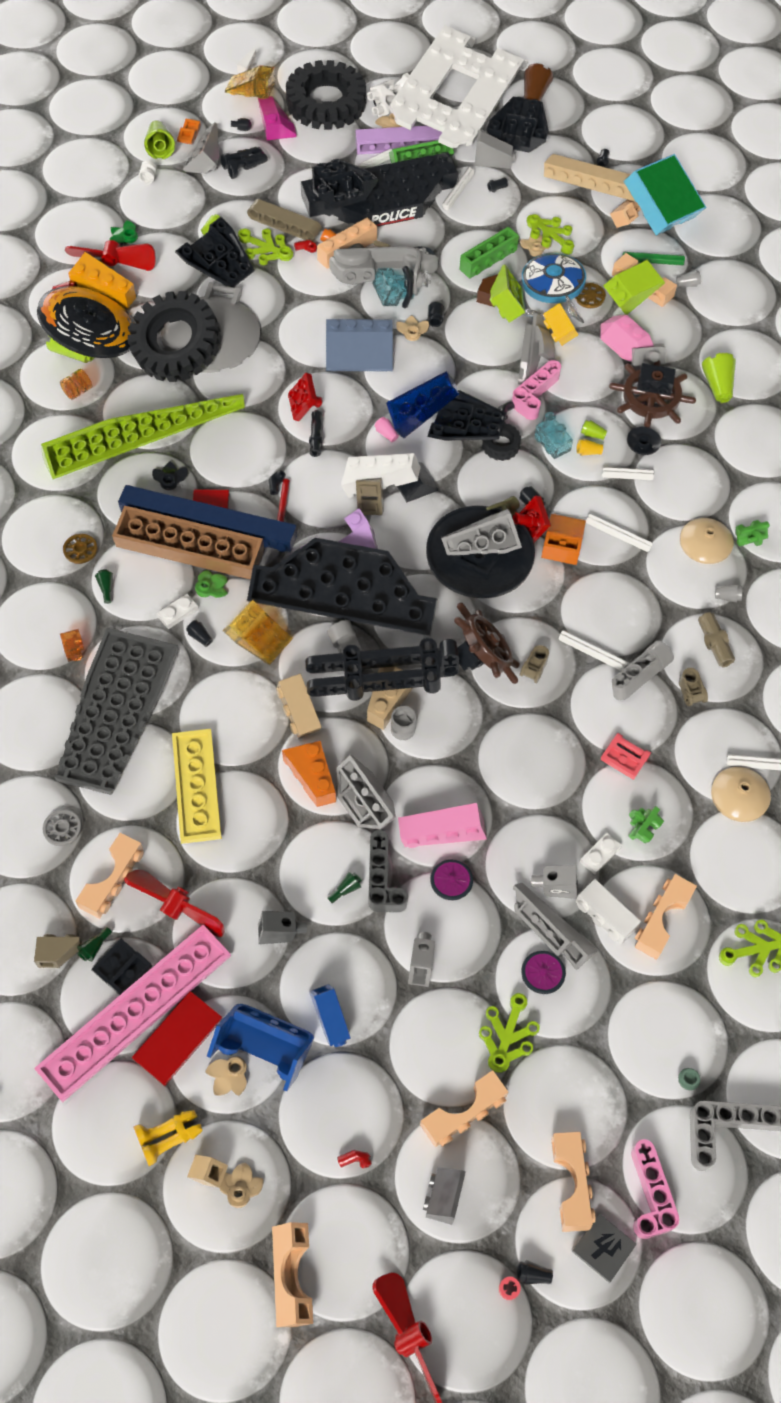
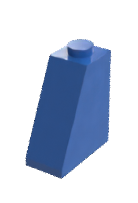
[309,984,351,1047]

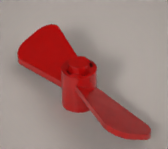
[65,240,156,271]
[124,869,224,938]
[372,1272,442,1403]

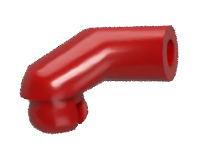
[294,240,317,253]
[337,1150,372,1169]

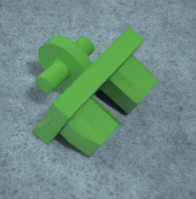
[735,520,770,547]
[628,806,664,843]

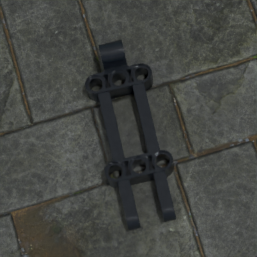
[305,638,459,701]

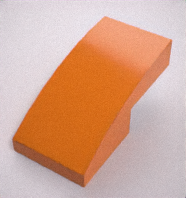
[177,119,201,145]

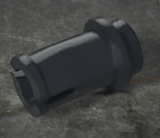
[597,149,610,167]
[487,177,508,193]

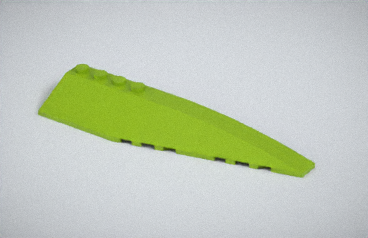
[41,394,245,479]

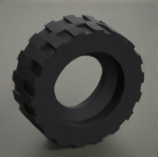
[482,422,521,461]

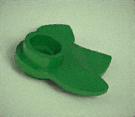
[109,220,138,243]

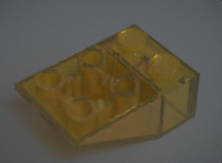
[225,65,275,99]
[222,600,293,665]

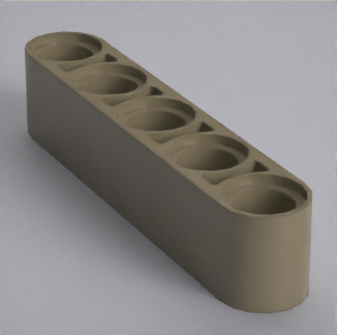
[247,199,322,242]

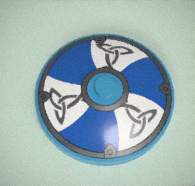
[522,253,586,303]

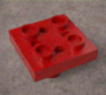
[288,373,322,422]
[512,496,551,543]

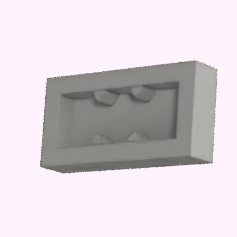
[632,346,665,366]

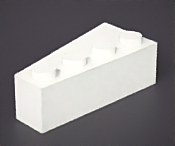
[341,453,420,498]

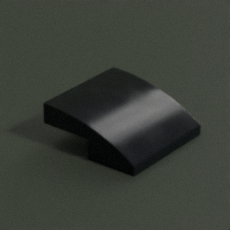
[91,938,153,995]

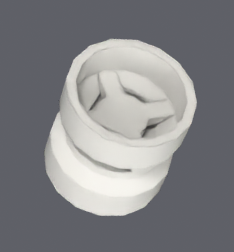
[139,160,157,184]

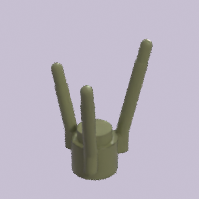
[486,496,520,515]

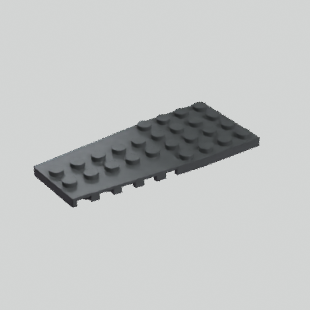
[55,628,179,795]

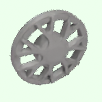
[43,810,81,846]

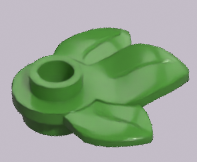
[195,570,228,598]

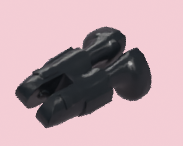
[220,147,268,179]

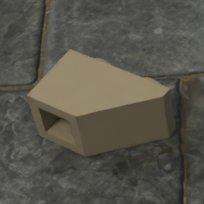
[34,934,82,968]

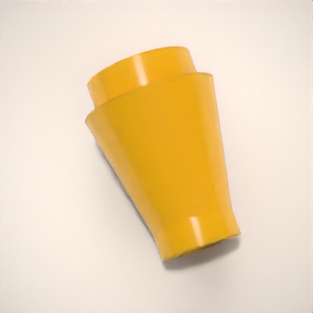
[576,439,603,456]

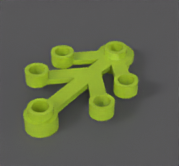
[526,214,574,255]
[238,228,293,265]
[719,920,781,978]
[479,993,540,1073]

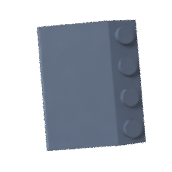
[326,319,393,371]

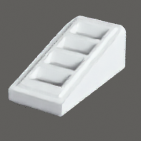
[237,48,257,80]

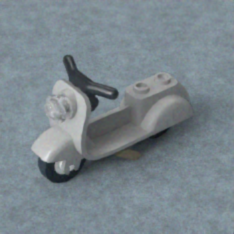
[329,240,438,309]

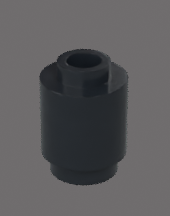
[427,302,444,327]
[519,486,545,505]

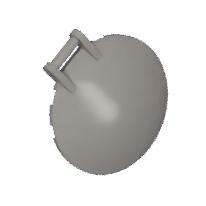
[161,282,260,373]

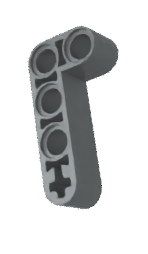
[368,830,408,912]

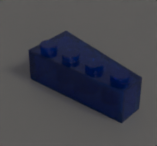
[386,371,459,439]

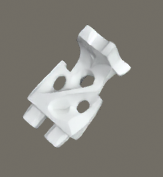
[367,73,410,117]

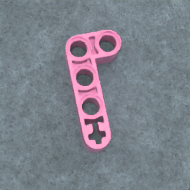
[512,360,561,420]
[631,1139,679,1239]

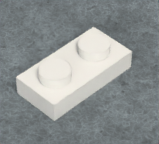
[157,594,199,629]
[580,833,622,875]

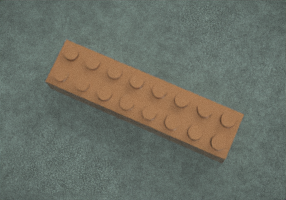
[112,506,265,580]

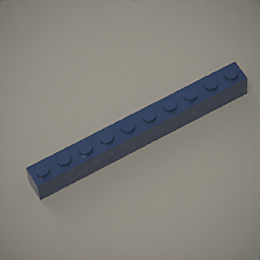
[118,485,297,553]

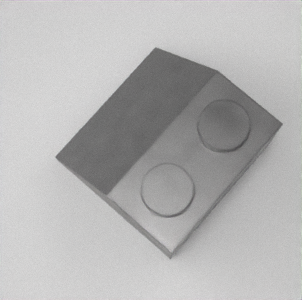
[423,1168,466,1225]

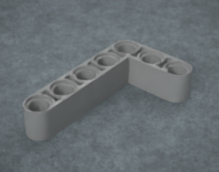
[690,1101,781,1171]

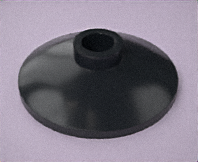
[627,426,661,455]

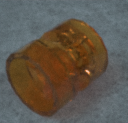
[60,368,93,400]

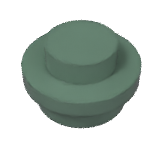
[678,1068,700,1091]

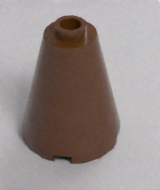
[524,63,553,101]

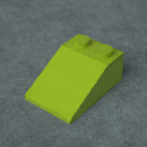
[603,260,665,315]
[490,264,525,323]

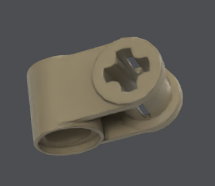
[519,645,549,683]
[678,668,708,706]

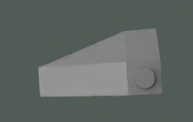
[183,122,219,174]
[441,509,522,555]

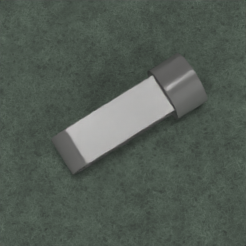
[327,620,373,674]
[612,641,674,700]

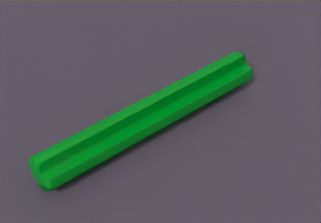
[622,252,685,265]

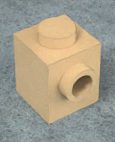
[187,1155,228,1188]

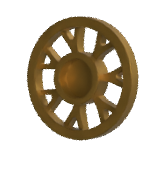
[575,283,606,308]
[63,534,98,564]

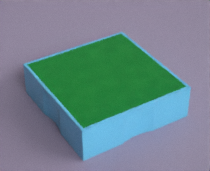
[624,154,707,236]

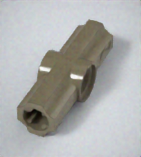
[698,612,735,668]

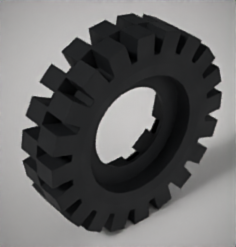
[286,60,366,130]
[128,291,222,382]

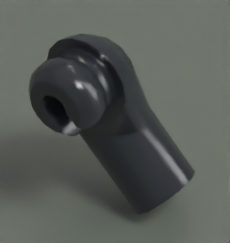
[498,401,515,420]
[268,470,286,495]

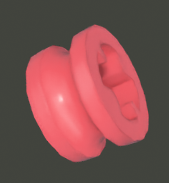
[499,1277,521,1300]

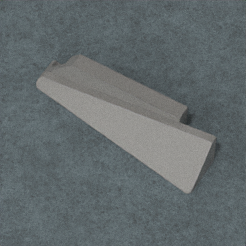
[518,313,550,384]
[513,883,597,970]

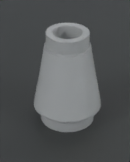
[676,270,701,287]
[715,585,742,603]

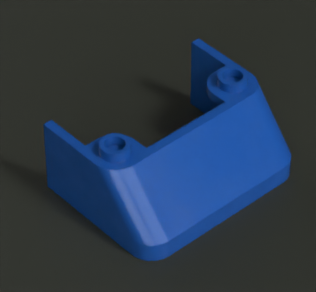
[207,1004,314,1091]

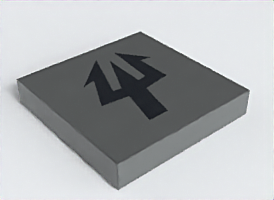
[572,1213,637,1283]

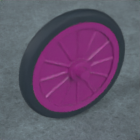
[430,859,473,901]
[521,951,566,994]

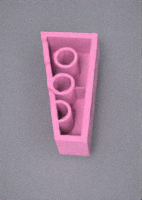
[398,803,487,848]

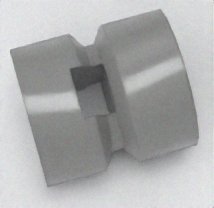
[391,706,416,740]

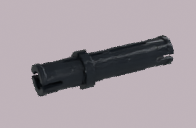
[309,410,323,457]

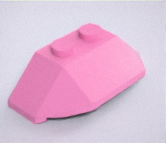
[600,315,654,362]

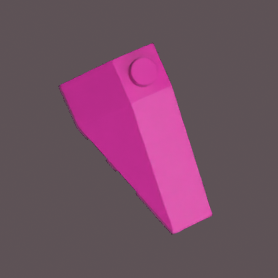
[258,96,296,140]

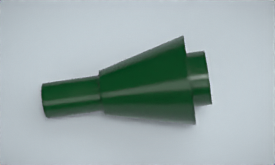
[95,569,113,604]
[327,872,362,904]
[77,927,112,962]

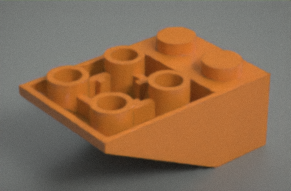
[541,514,586,565]

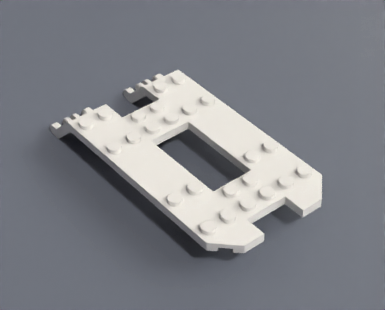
[389,25,528,148]

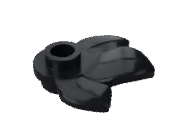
[152,461,188,490]

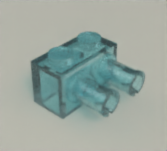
[372,268,414,306]
[535,412,573,459]

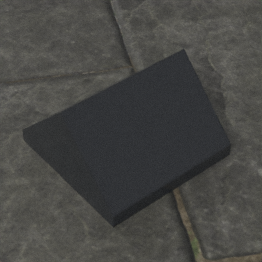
[397,462,438,503]

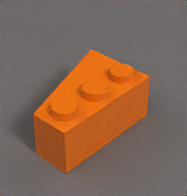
[282,741,336,807]

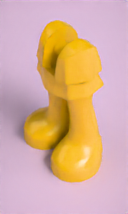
[133,1110,203,1166]

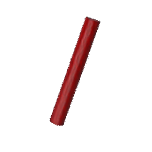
[277,479,290,522]

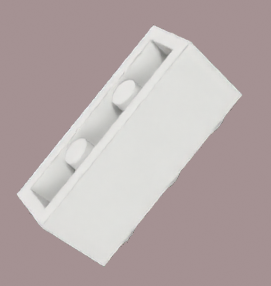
[576,879,641,944]

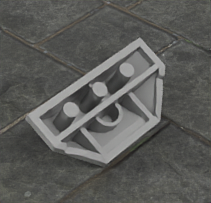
[336,755,396,830]

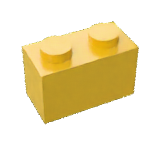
[543,303,579,346]

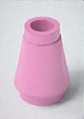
[374,417,399,442]

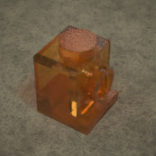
[60,629,85,662]

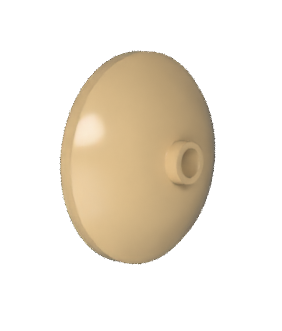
[680,518,734,564]
[711,767,771,822]

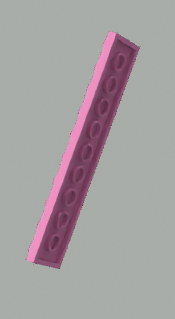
[34,925,231,1103]

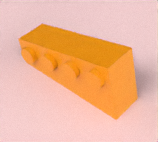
[68,252,136,309]

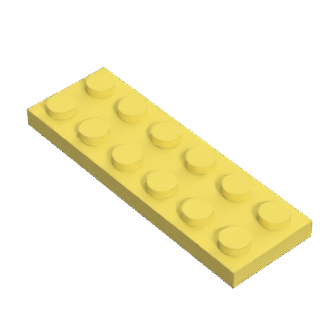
[172,729,222,844]

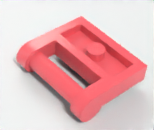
[600,733,652,780]

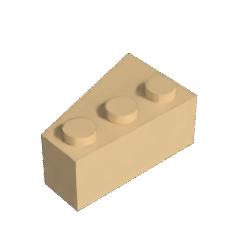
[367,666,413,730]
[276,673,321,738]

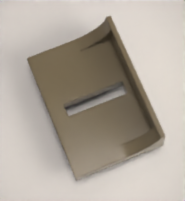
[356,478,384,515]

